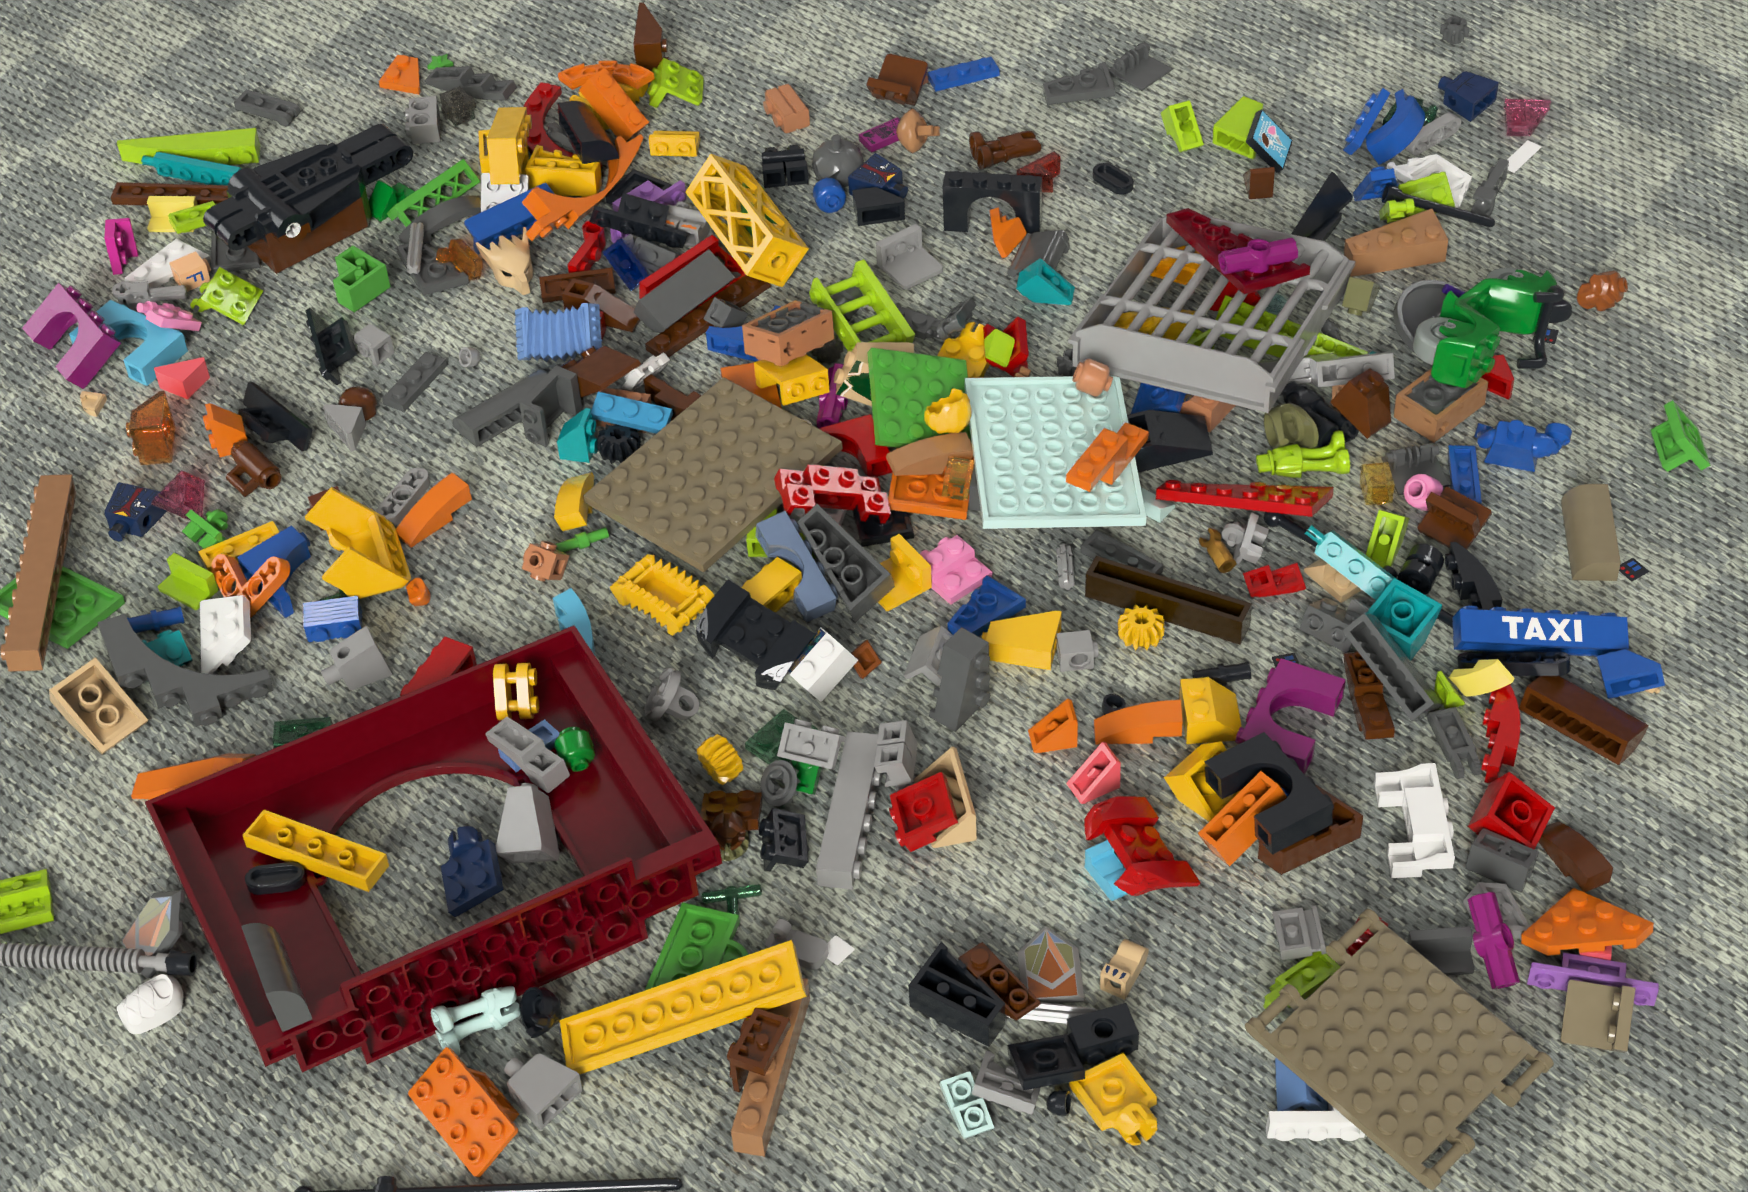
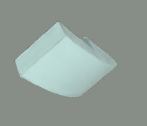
[939,1071,994,1139]

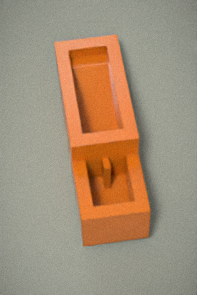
[396,472,472,548]
[1094,700,1183,744]

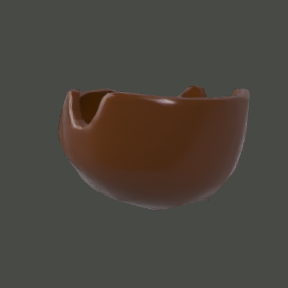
[338,386,377,421]

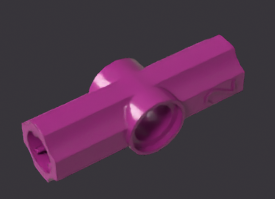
[1218,238,1298,274]
[816,364,848,428]
[1467,892,1520,989]

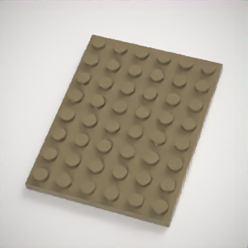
[583,377,843,572]

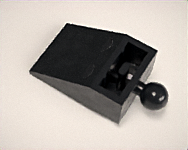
[1127,410,1213,473]

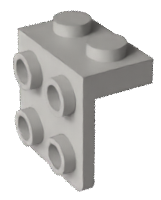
[876,224,943,289]

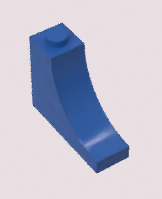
[706,305,781,362]
[237,525,311,618]

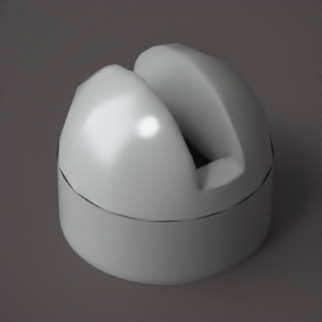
[459,347,481,367]

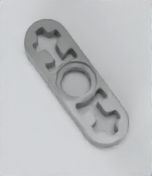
[1405,112,1461,156]
[377,467,430,526]

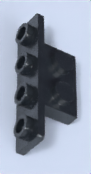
[590,193,688,248]
[305,307,357,385]
[238,382,313,451]

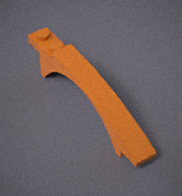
[522,134,644,241]

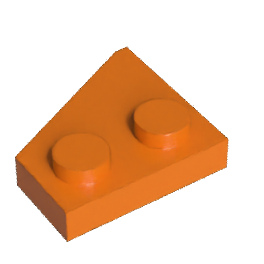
[379,55,421,94]

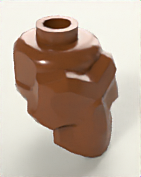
[1577,270,1628,311]

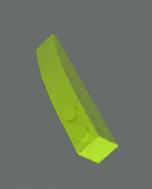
[117,128,260,165]
[1215,296,1368,358]

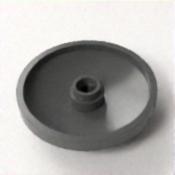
[1393,280,1467,353]

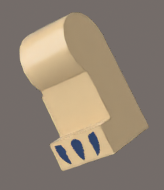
[1100,939,1149,1000]

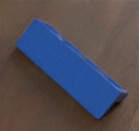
[464,183,554,255]

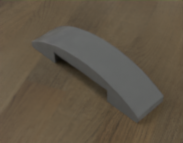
[399,196,481,244]

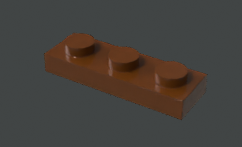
[539,268,616,303]

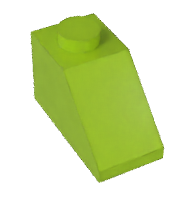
[1366,510,1410,568]

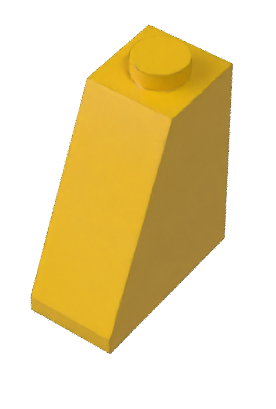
[982,611,1062,670]

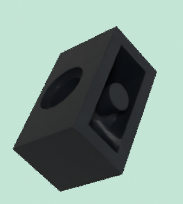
[1067,1003,1139,1065]

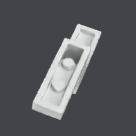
[1266,1102,1365,1141]

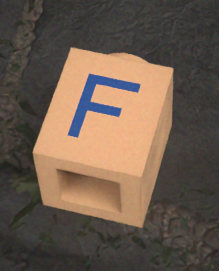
[169,251,211,292]

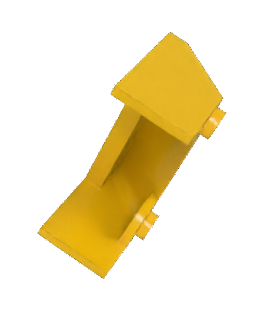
[305,487,411,599]

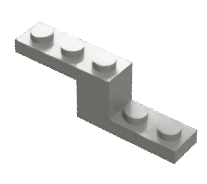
[1258,352,1395,388]

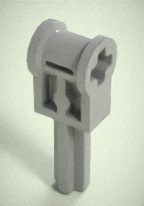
[112,281,187,311]

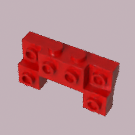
[774,464,891,524]

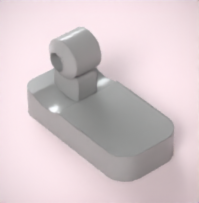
[765,919,829,970]

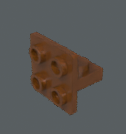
[1417,487,1492,549]

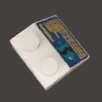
[788,627,858,702]

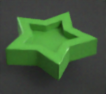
[427,54,454,69]

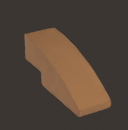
[886,432,973,475]

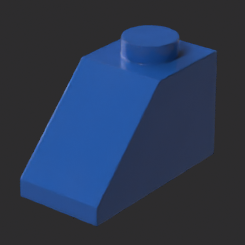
[1597,649,1665,699]

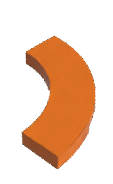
[558,60,655,90]

